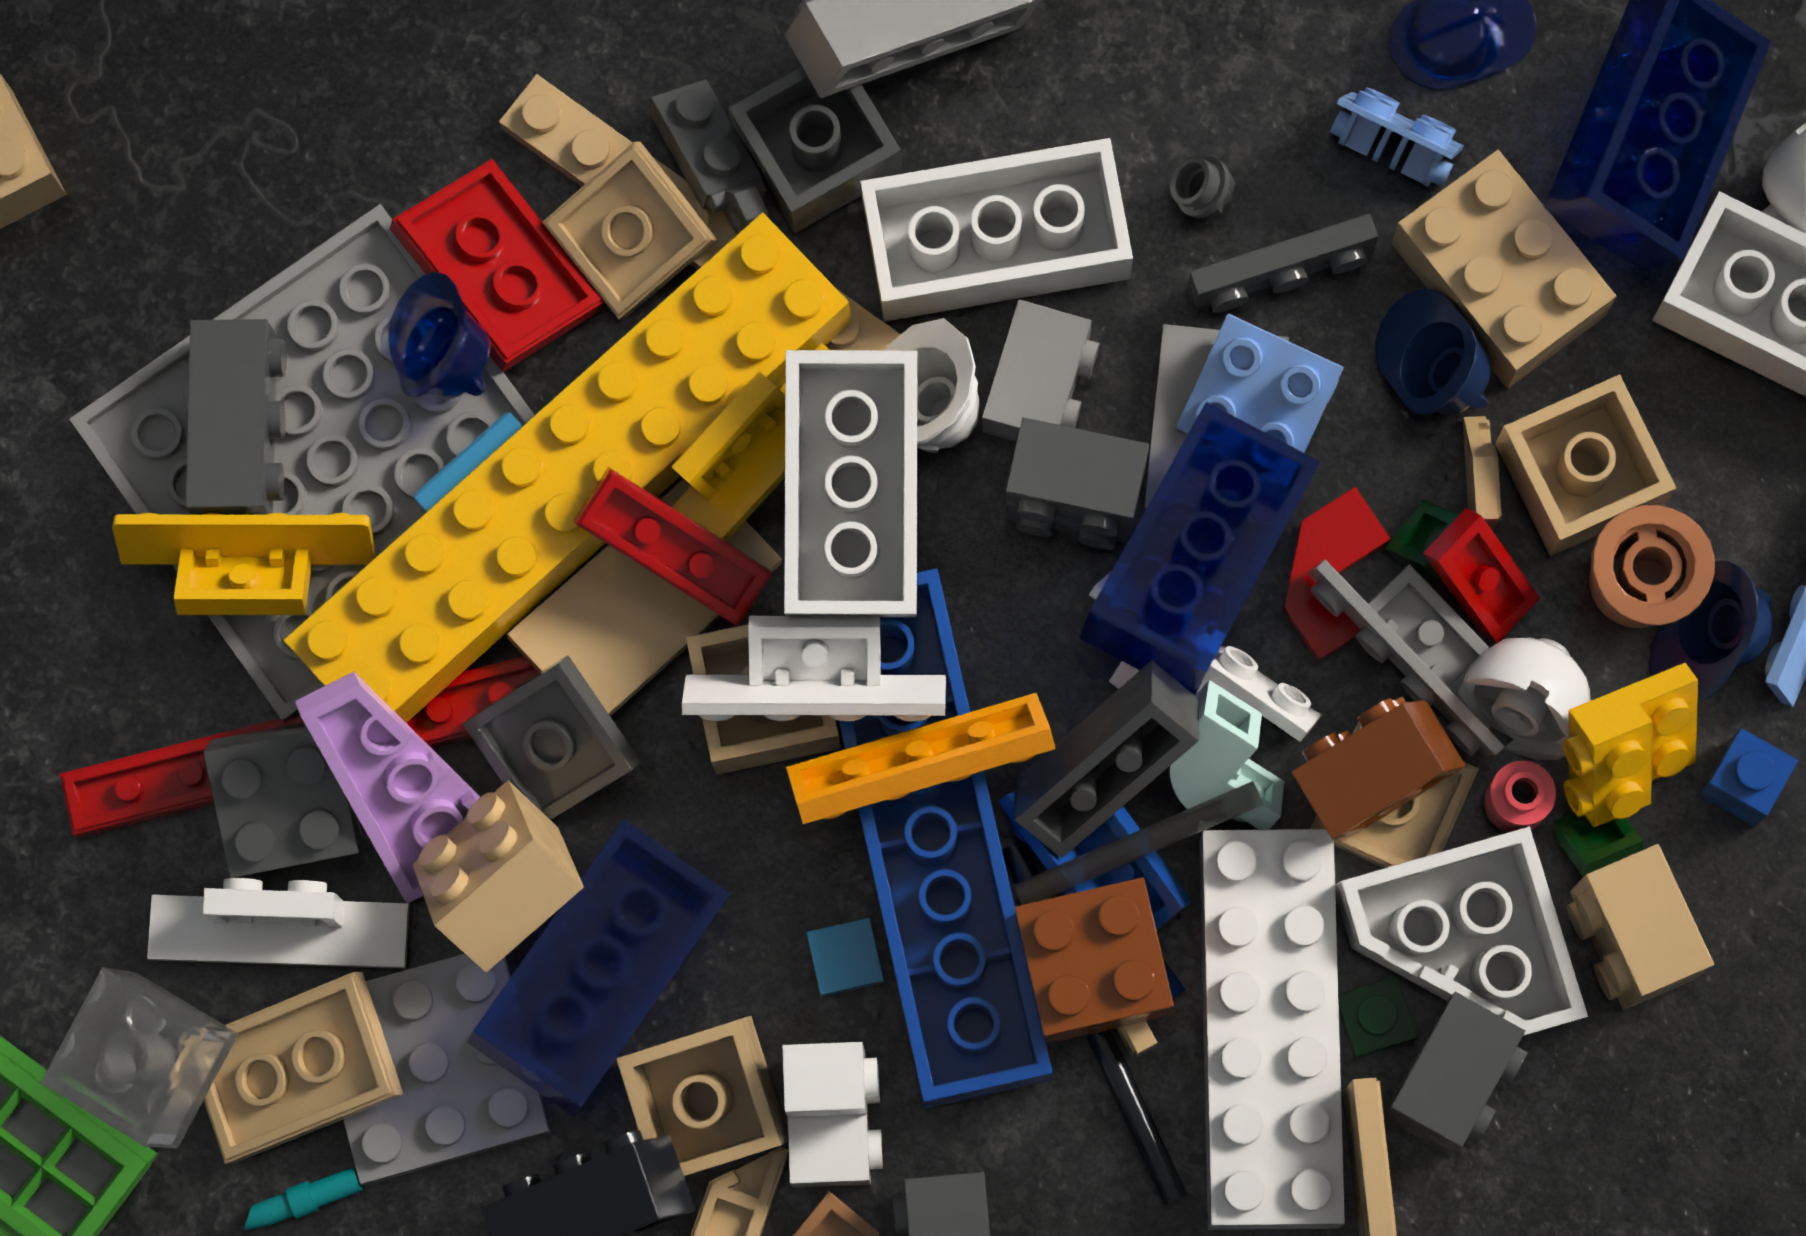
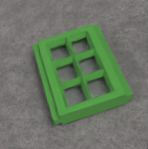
[0,1035,159,1236]

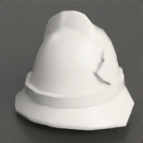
[885,318,980,453]

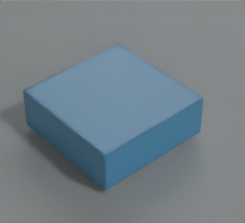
[807,918,884,997]

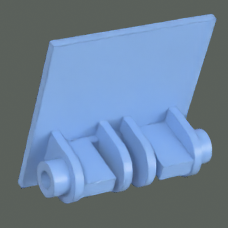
[1330,87,1464,187]
[1176,313,1344,482]

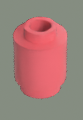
[1484,761,1556,833]

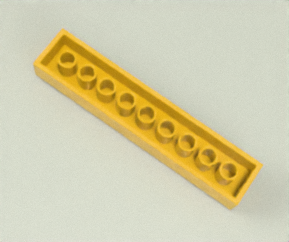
[284,212,851,723]

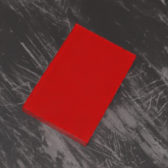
[390,159,605,372]

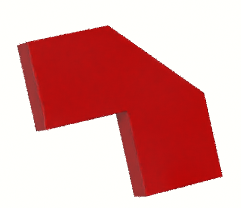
[1283,487,1390,663]

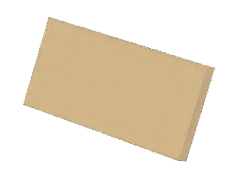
[507,479,782,716]

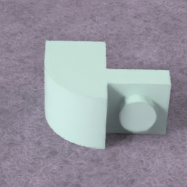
[1170,680,1284,830]

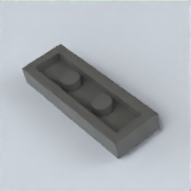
[1187,213,1379,313]

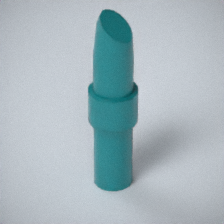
[243,1166,363,1230]

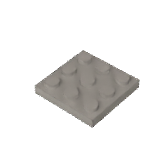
[343,954,551,1186]

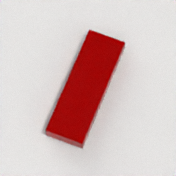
[573,466,773,627]

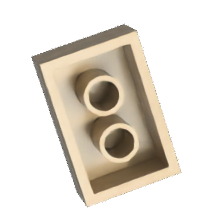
[1391,149,1617,389]

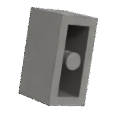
[982,299,1100,442]

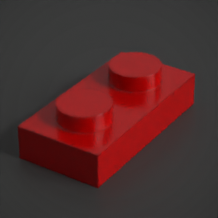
[1423,508,1540,643]

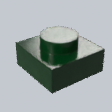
[1385,500,1459,581]
[1554,813,1643,877]
[1338,975,1418,1059]

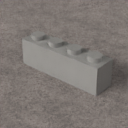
[784,0,1041,98]

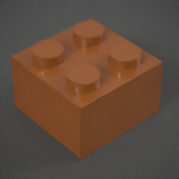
[1292,696,1467,840]
[1015,877,1175,1044]

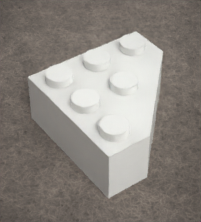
[1335,826,1588,1035]

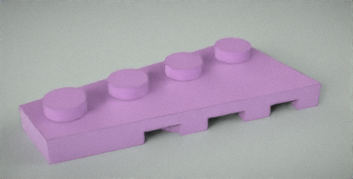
[295,671,480,903]

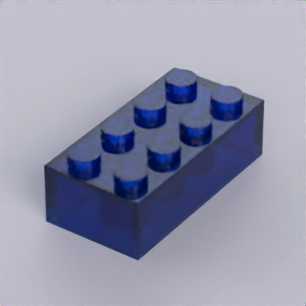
[1544,0,1772,270]
[1079,402,1320,696]
[467,819,731,1117]

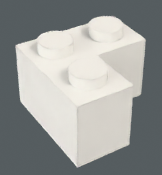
[782,1042,883,1188]

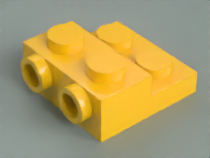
[1563,663,1698,828]

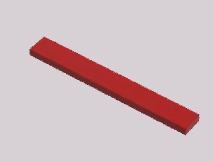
[59,656,539,838]

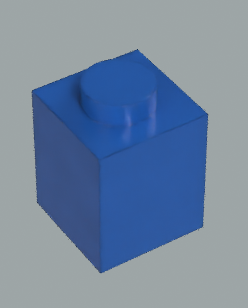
[1698,728,1799,827]

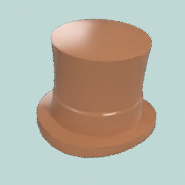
[1589,505,1715,628]

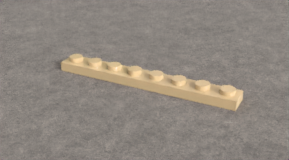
[499,74,901,351]

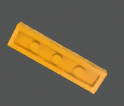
[786,693,1055,824]

